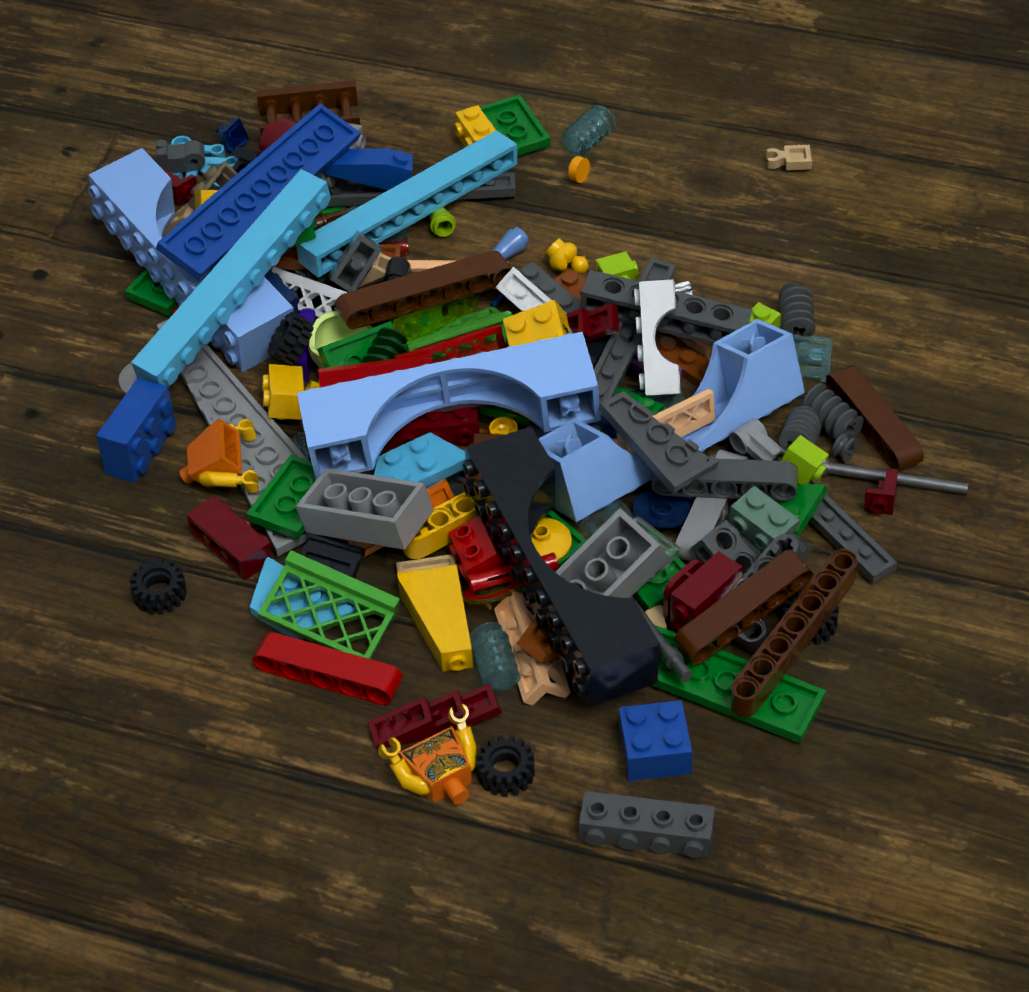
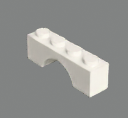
[634,279,681,396]

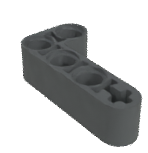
[731,534,802,655]

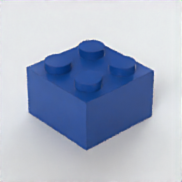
[619,700,692,782]

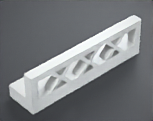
[272,266,347,317]
[496,267,567,314]

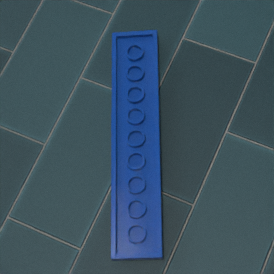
[156,103,361,281]

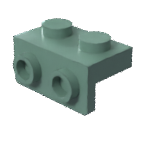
[728,486,800,551]

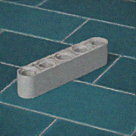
[674,450,748,562]

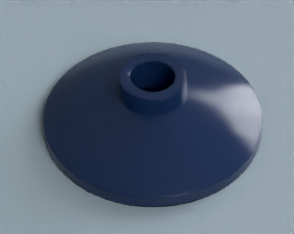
[633,490,691,528]

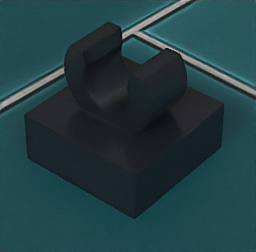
[232,145,259,173]

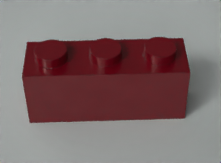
[186,496,272,581]

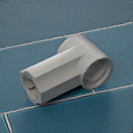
[729,418,786,461]

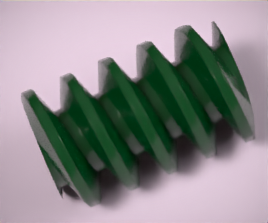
[362,327,407,363]

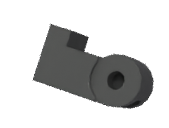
[156,140,205,173]

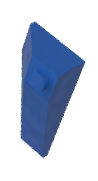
[322,148,413,190]

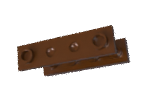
[257,80,361,135]

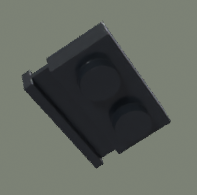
[300,533,365,578]

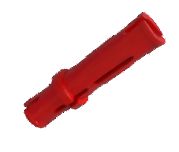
[467,552,559,593]

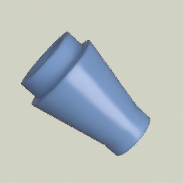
[492,227,529,260]

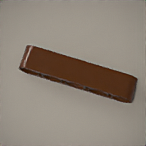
[826,365,924,471]
[674,550,813,665]

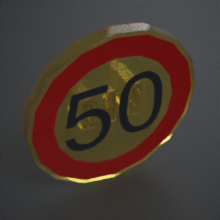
[462,576,521,610]

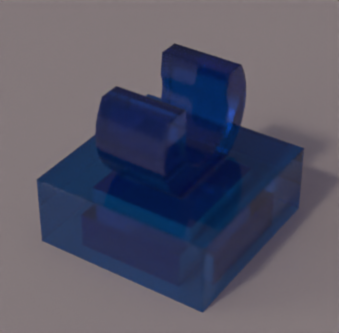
[215,117,249,153]

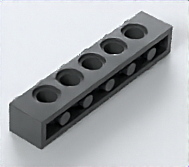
[580,270,752,345]

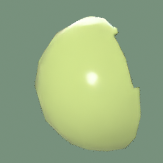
[308,311,373,368]

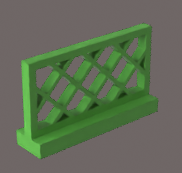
[403,306,512,359]
[257,550,400,659]

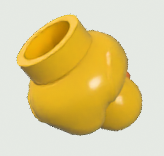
[545,238,589,274]

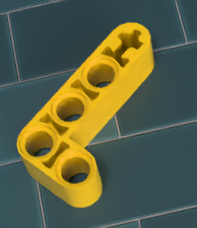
[403,492,486,559]

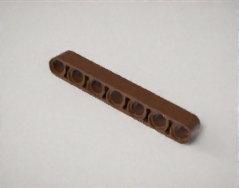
[334,250,512,329]
[731,549,857,717]

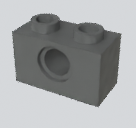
[328,230,382,292]

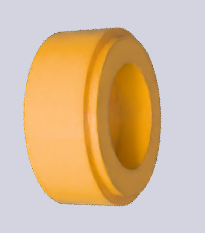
[568,156,590,183]

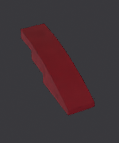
[508,303,619,347]
[368,683,502,749]

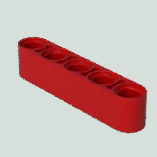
[252,632,403,706]

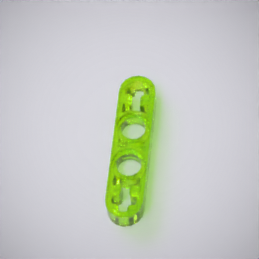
[392,294,478,342]

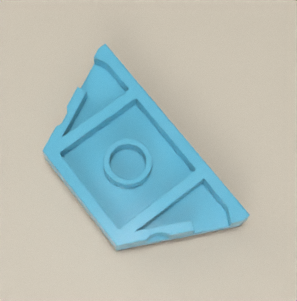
[374,432,465,487]
[250,557,356,640]

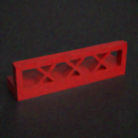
[394,324,506,364]
[317,354,432,387]

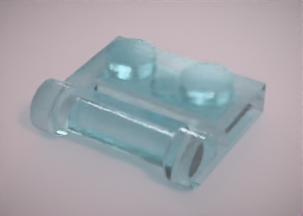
[793,335,833,382]

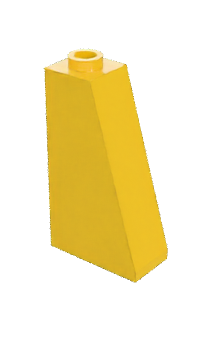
[397,564,473,672]

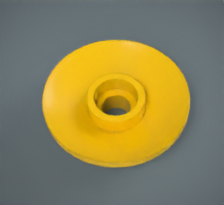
[531,518,572,561]

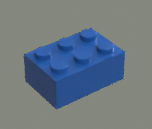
[96,378,176,484]

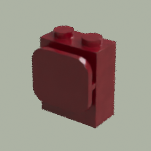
[663,551,742,633]

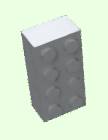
[296,468,434,550]
[556,508,670,598]

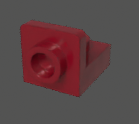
[163,169,197,207]
[864,468,898,515]

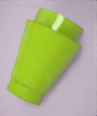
[429,207,456,237]

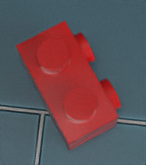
[448,516,506,581]

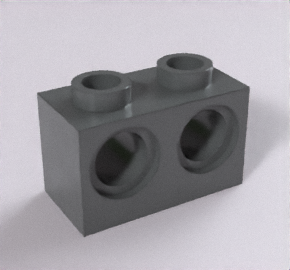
[690,520,758,577]

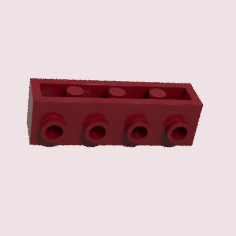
[379,407,480,456]

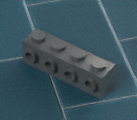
[579,791,715,858]

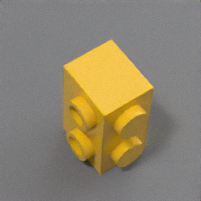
[453,105,496,147]
[262,364,304,420]

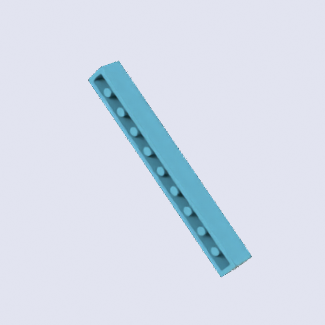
[297,130,517,277]
[131,169,331,386]

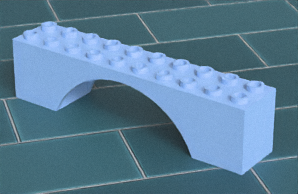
[88,148,294,373]
[539,319,805,522]
[297,332,601,480]

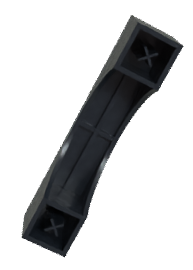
[462,427,660,707]

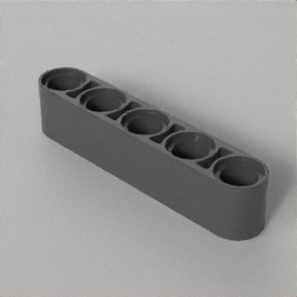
[652,458,798,501]

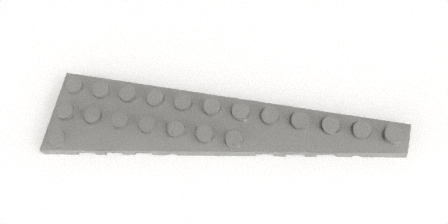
[157,320,316,557]

